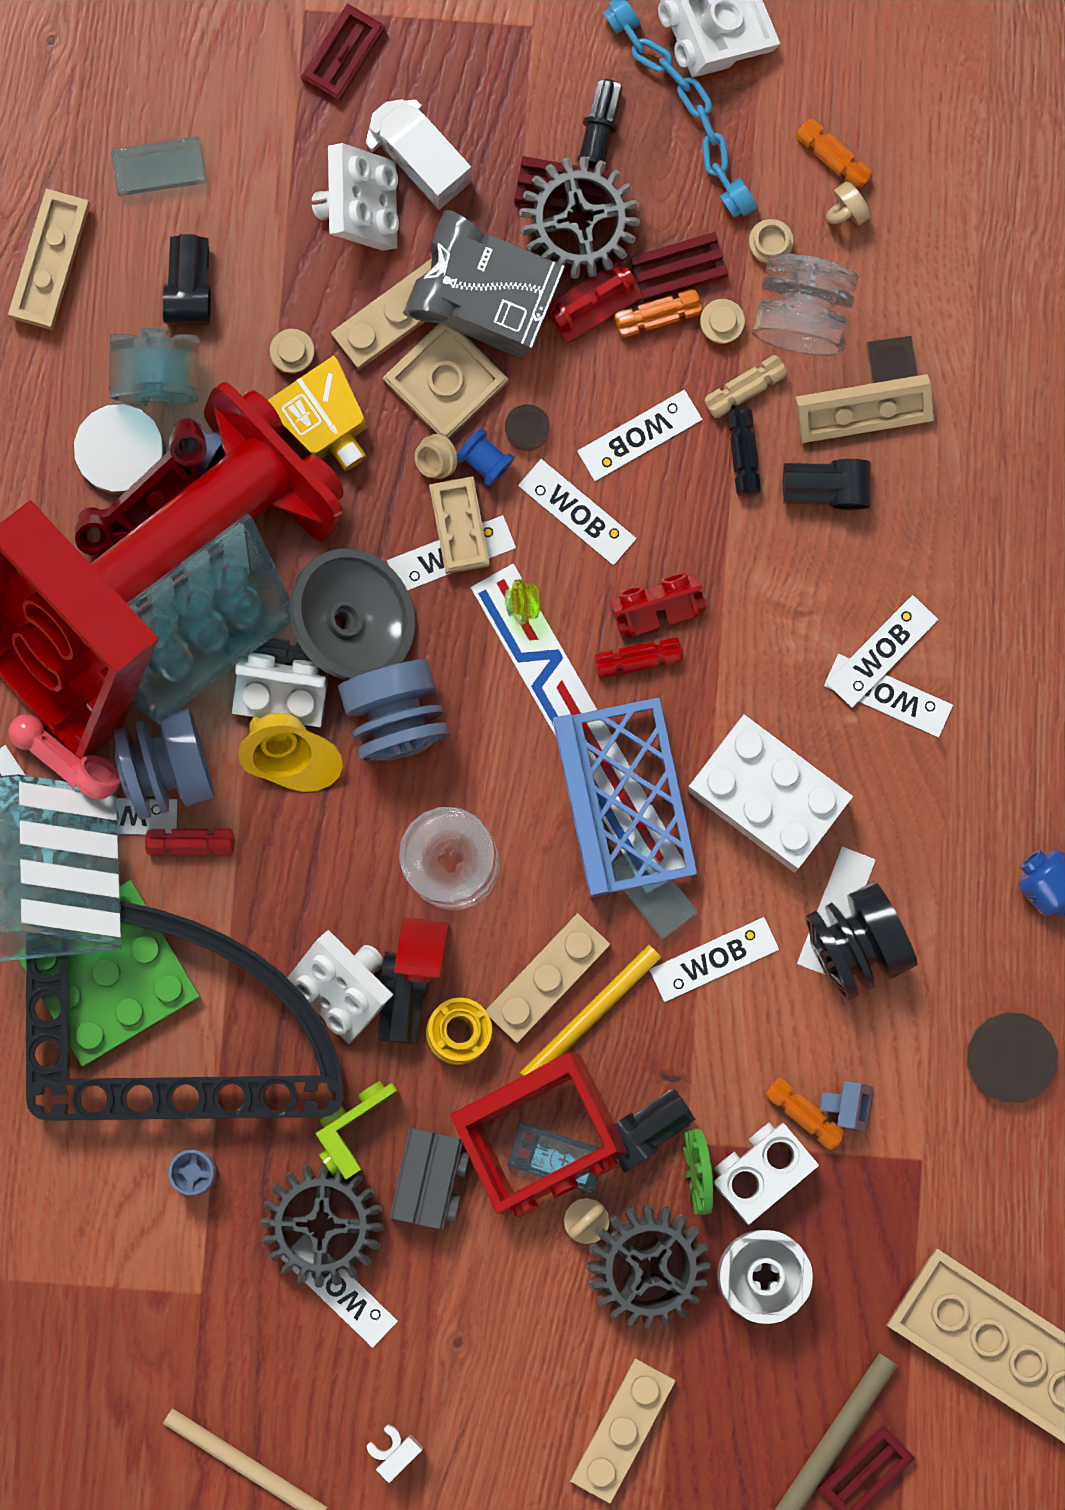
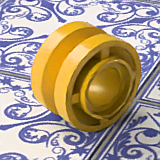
[426,998,492,1065]

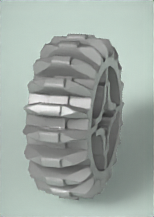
[519,157,640,279]

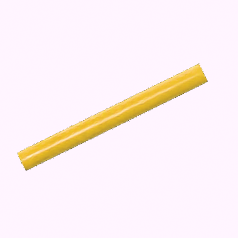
[520,945,661,1076]

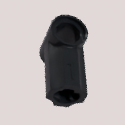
[163,234,211,325]
[782,459,871,510]
[378,951,428,1044]
[599,1088,696,1173]

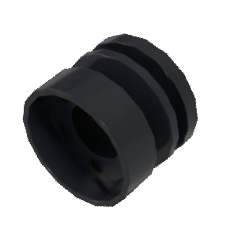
[805,881,918,1001]

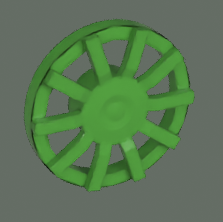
[683,1128,713,1215]

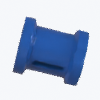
[457,428,515,488]

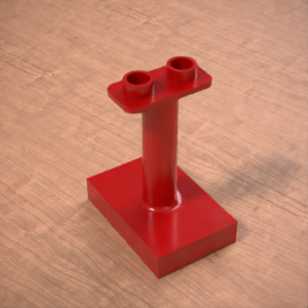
[0,382,344,760]

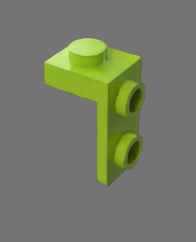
[315,1081,398,1180]

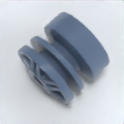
[338,659,450,762]
[114,707,215,820]

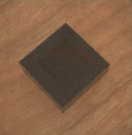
[866,336,918,383]

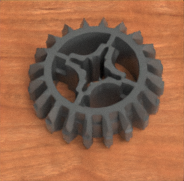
[260,1163,384,1288]
[586,1203,711,1329]

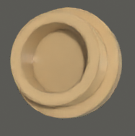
[749,219,793,264]
[700,299,745,344]
[270,329,315,374]
[415,434,457,479]

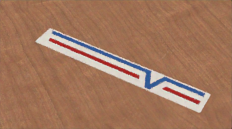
[471,564,686,894]

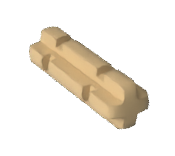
[704,355,787,418]

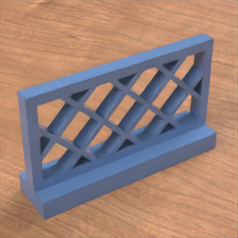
[553,697,697,898]

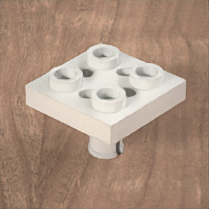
[312,143,399,251]
[287,930,393,1044]

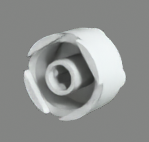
[717,1230,813,1324]

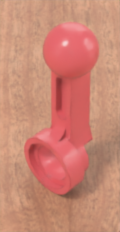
[8,714,121,799]

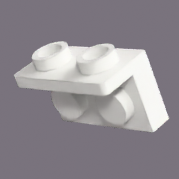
[232,653,329,727]

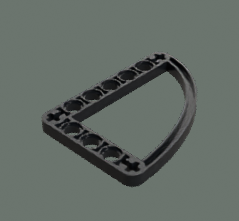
[26,896,344,1121]

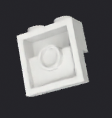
[658,0,781,78]

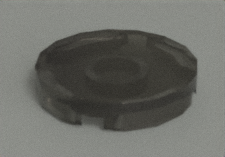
[966,1012,1058,1103]

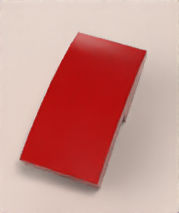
[394,917,449,983]

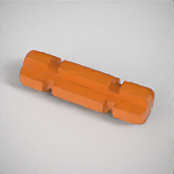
[796,118,873,191]
[615,290,702,337]
[765,1078,845,1150]

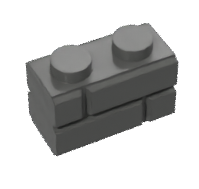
[389,1128,469,1230]

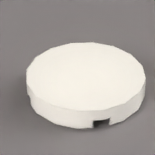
[74,404,164,494]

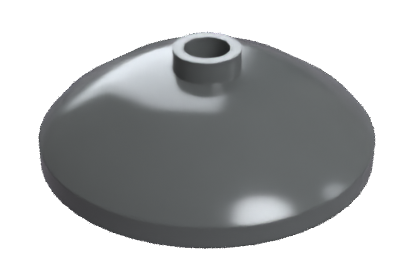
[289,548,415,680]

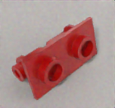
[547,260,642,344]
[609,573,707,637]

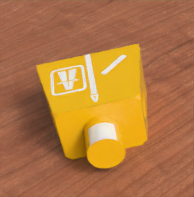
[268,355,367,471]

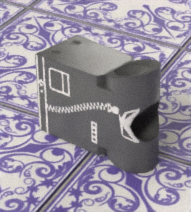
[403,210,565,359]

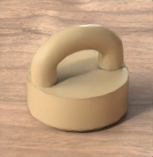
[826,181,872,226]
[564,1198,609,1244]

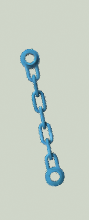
[603,0,759,218]

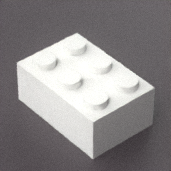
[687,714,853,873]

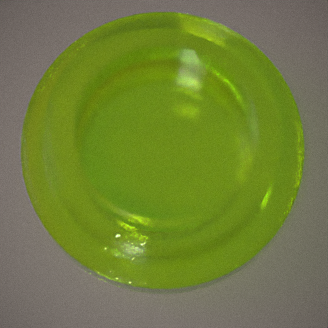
[505,579,540,624]

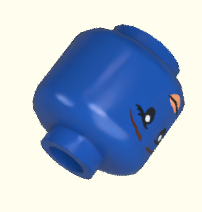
[1018,850,1065,917]

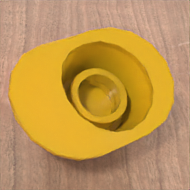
[238,712,343,792]

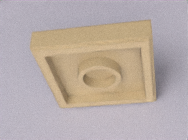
[382,323,509,439]

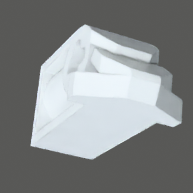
[366,99,472,210]

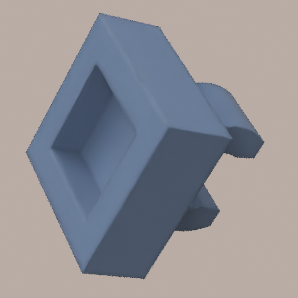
[820,1081,873,1132]

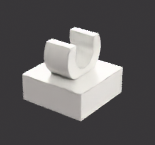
[367,1424,423,1483]

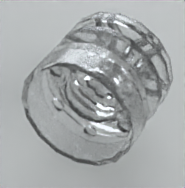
[752,254,859,356]
[399,807,501,911]

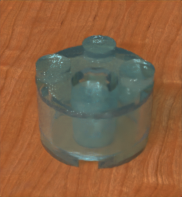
[109,328,200,406]

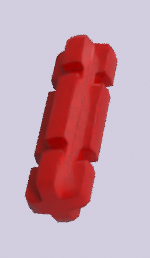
[594,638,683,678]
[145,829,235,856]

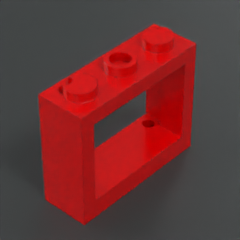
[450,1052,628,1218]

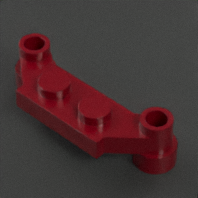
[74,418,207,555]

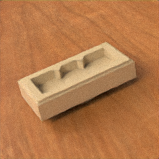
[429,477,490,574]

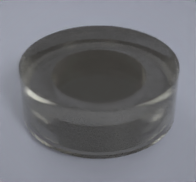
[505,404,550,451]

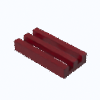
[301,3,385,103]
[514,156,609,216]
[630,232,729,302]
[817,1424,915,1510]

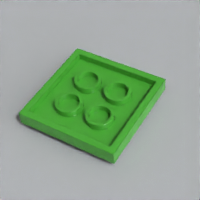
[13,880,201,1067]

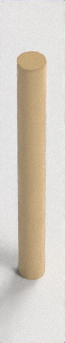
[163,1408,327,1510]

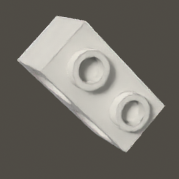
[713,1122,819,1225]

